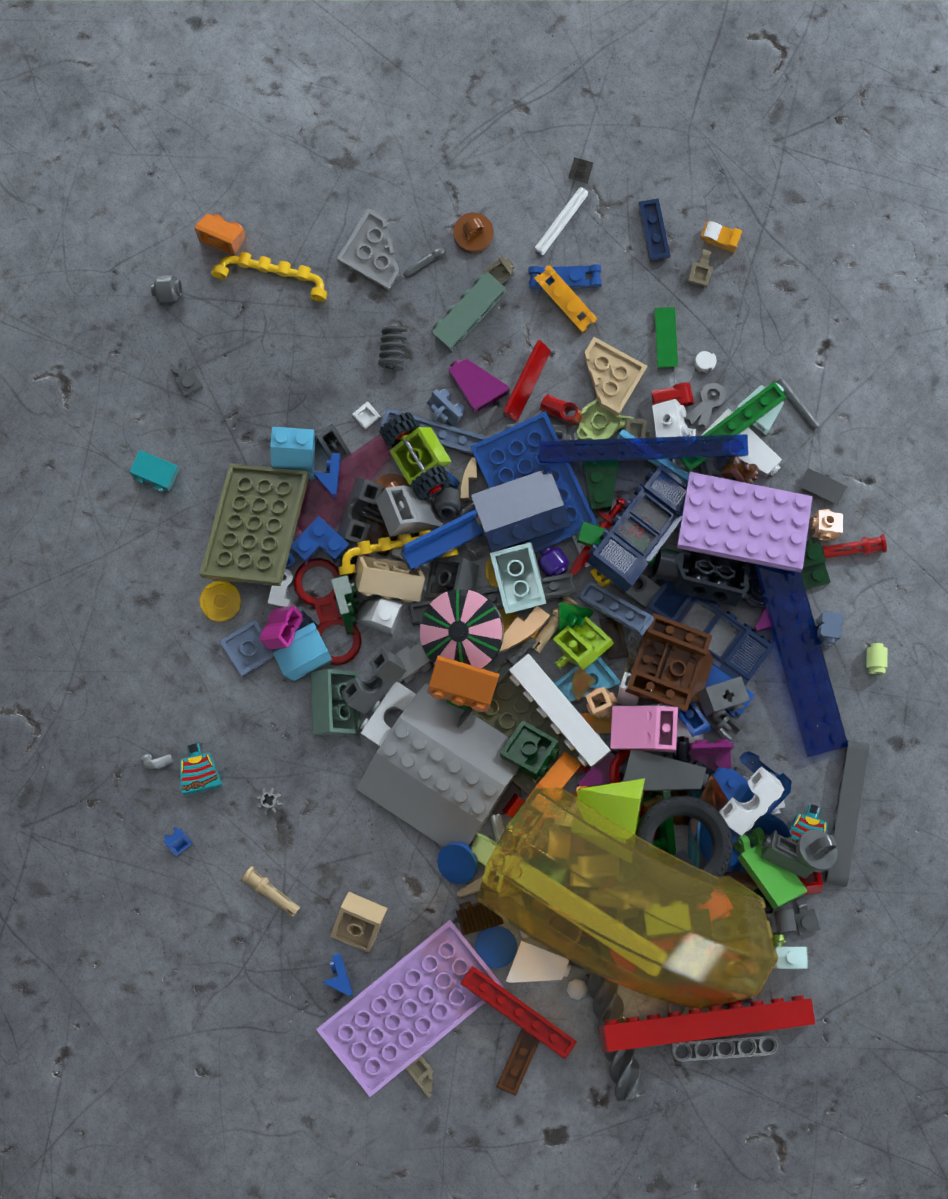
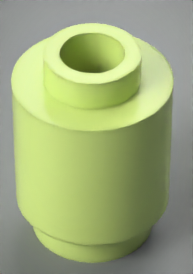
[866,643,888,674]

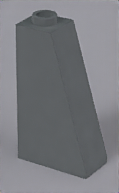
[623,749,709,793]

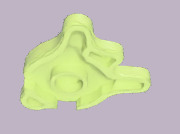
[576,398,633,442]

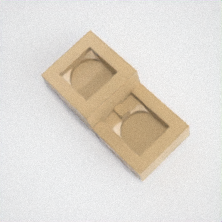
[460,457,477,502]

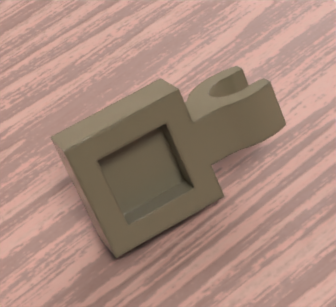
[688,249,713,288]

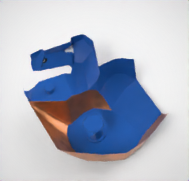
[689,751,792,887]

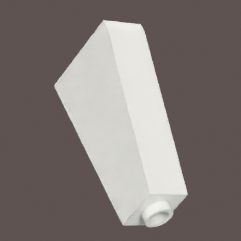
[699,408,782,478]

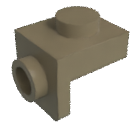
[483,255,515,284]

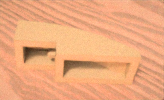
[498,606,550,654]

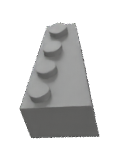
[395,637,434,684]

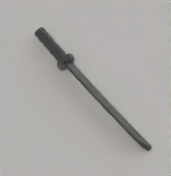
[458,637,536,728]

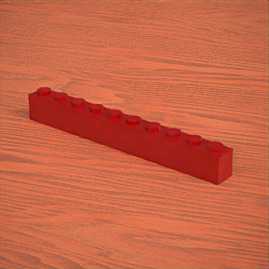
[599,995,815,1052]

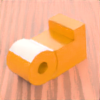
[701,221,743,253]

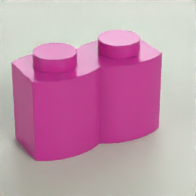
[260,606,302,650]

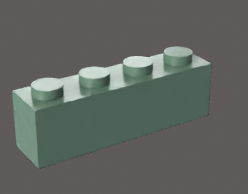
[432,272,507,351]

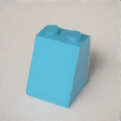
[270,427,317,481]

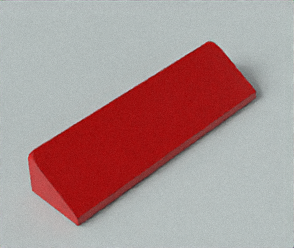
[503,340,551,422]

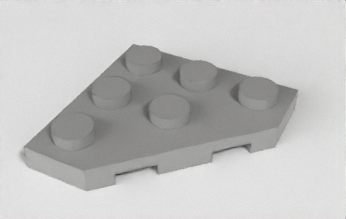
[337,208,400,290]

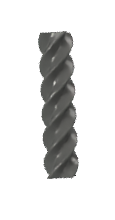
[585,967,646,1101]

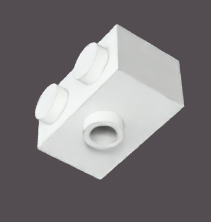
[652,399,689,450]

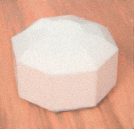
[566,979,588,1000]

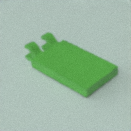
[733,827,807,910]

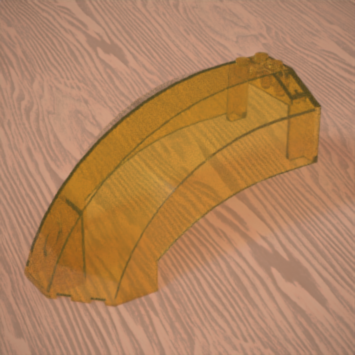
[477,788,778,1009]

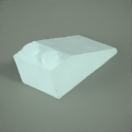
[490,542,546,614]

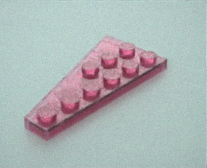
[297,434,393,533]

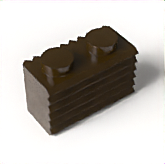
[455,895,504,936]

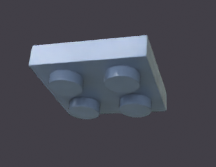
[220,619,274,677]

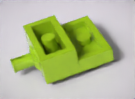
[553,616,614,671]

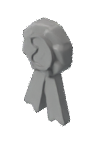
[685,382,726,428]

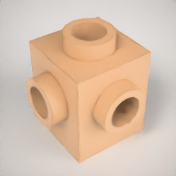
[809,509,843,541]
[585,687,618,720]

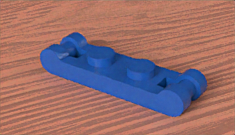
[528,264,602,289]

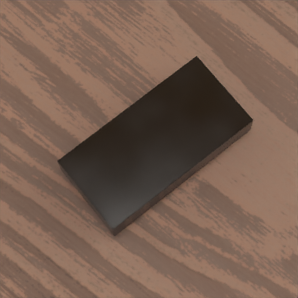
[599,617,629,660]

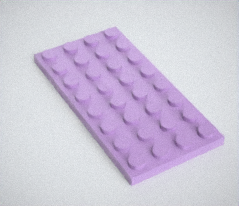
[316,920,504,1097]

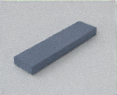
[578,581,654,636]

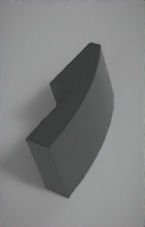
[799,468,848,506]

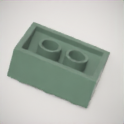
[311,669,361,736]

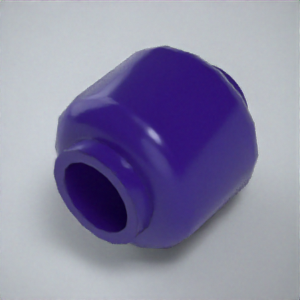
[538,546,569,577]

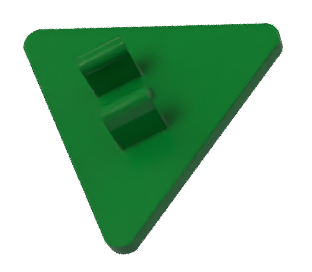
[558,602,594,634]

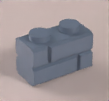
[814,611,844,647]

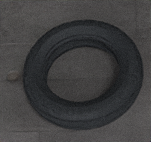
[633,796,733,895]

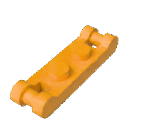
[534,265,598,333]

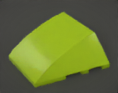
[571,778,645,864]

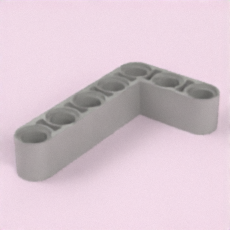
[667,998,778,1062]

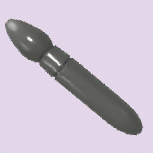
[403,247,446,277]

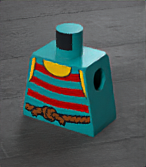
[180,743,223,795]
[787,804,827,843]

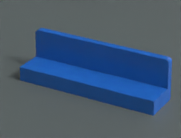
[400,510,484,571]

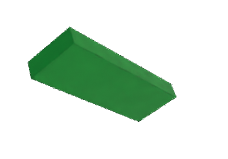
[654,307,678,369]

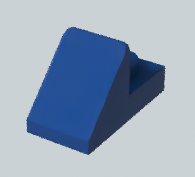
[313,453,341,499]
[322,953,354,996]

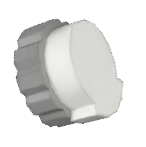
[693,351,717,374]

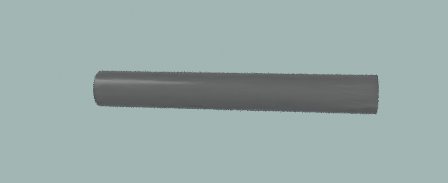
[776,377,820,430]

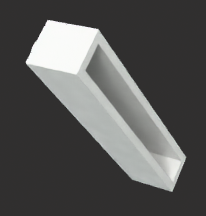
[509,654,611,769]

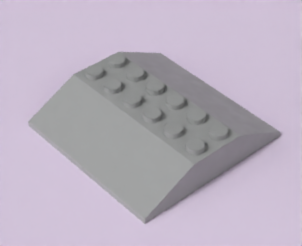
[356,683,518,847]

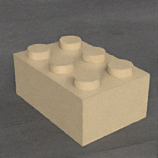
[353,555,425,603]

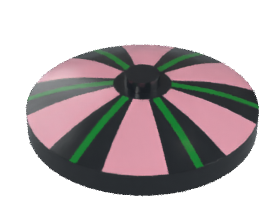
[420,589,504,669]

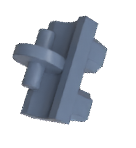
[427,389,466,427]

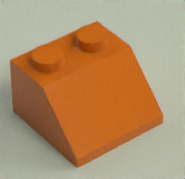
[195,213,246,256]

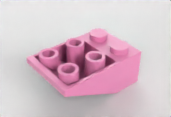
[610,706,678,753]

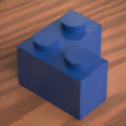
[291,516,350,564]

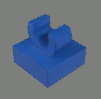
[164,827,193,857]

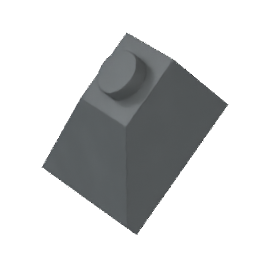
[424,558,479,599]

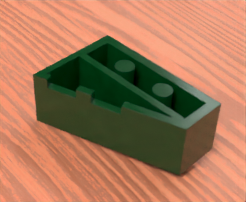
[580,443,622,514]

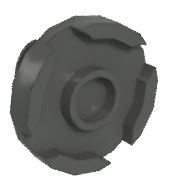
[796,829,838,872]

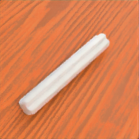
[535,187,588,255]

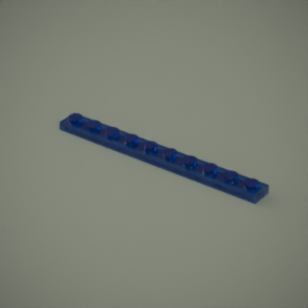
[539,434,749,464]

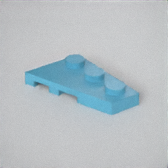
[554,656,621,703]

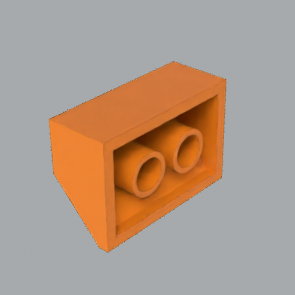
[427,656,499,712]

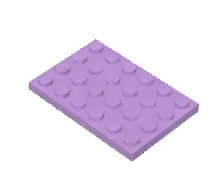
[677,472,812,573]

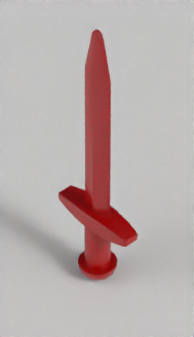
[569,498,626,576]

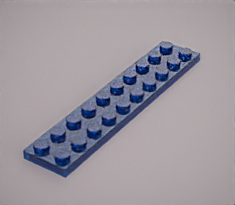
[755,564,848,757]

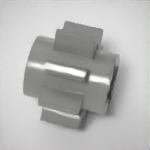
[256,788,282,814]

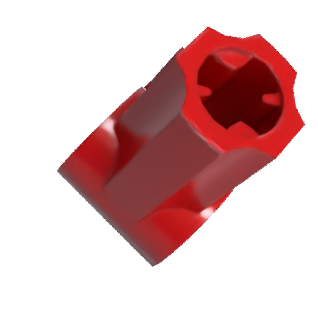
[651,382,694,407]
[540,394,582,426]

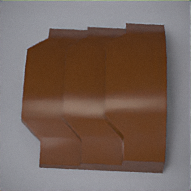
[625,613,714,712]

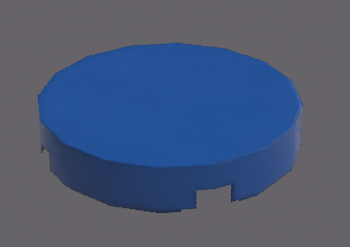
[437,842,479,884]
[475,926,517,968]

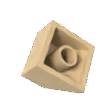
[330,892,388,953]

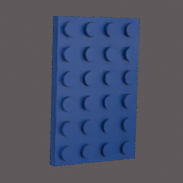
[470,411,598,553]

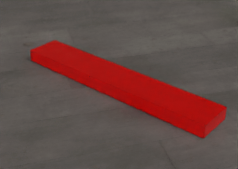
[460,966,577,1059]

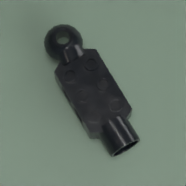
[652,549,775,608]

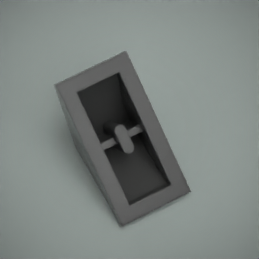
[315,423,352,462]

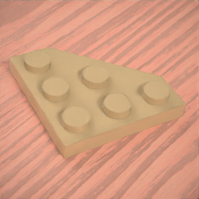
[583,337,647,416]

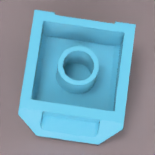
[273,622,333,681]

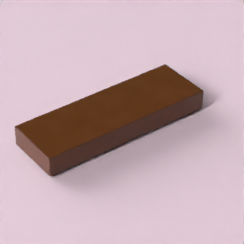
[496,1029,539,1096]

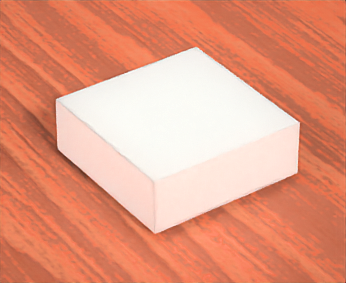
[352,401,381,431]

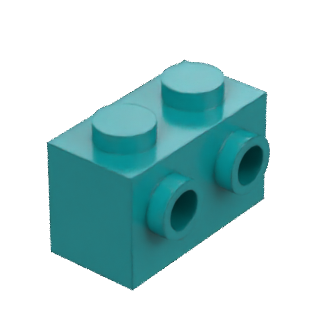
[129,450,179,493]

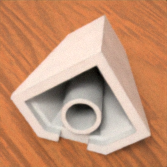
[355,595,406,636]

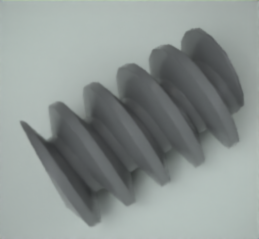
[378,326,407,371]

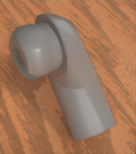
[141,754,173,769]

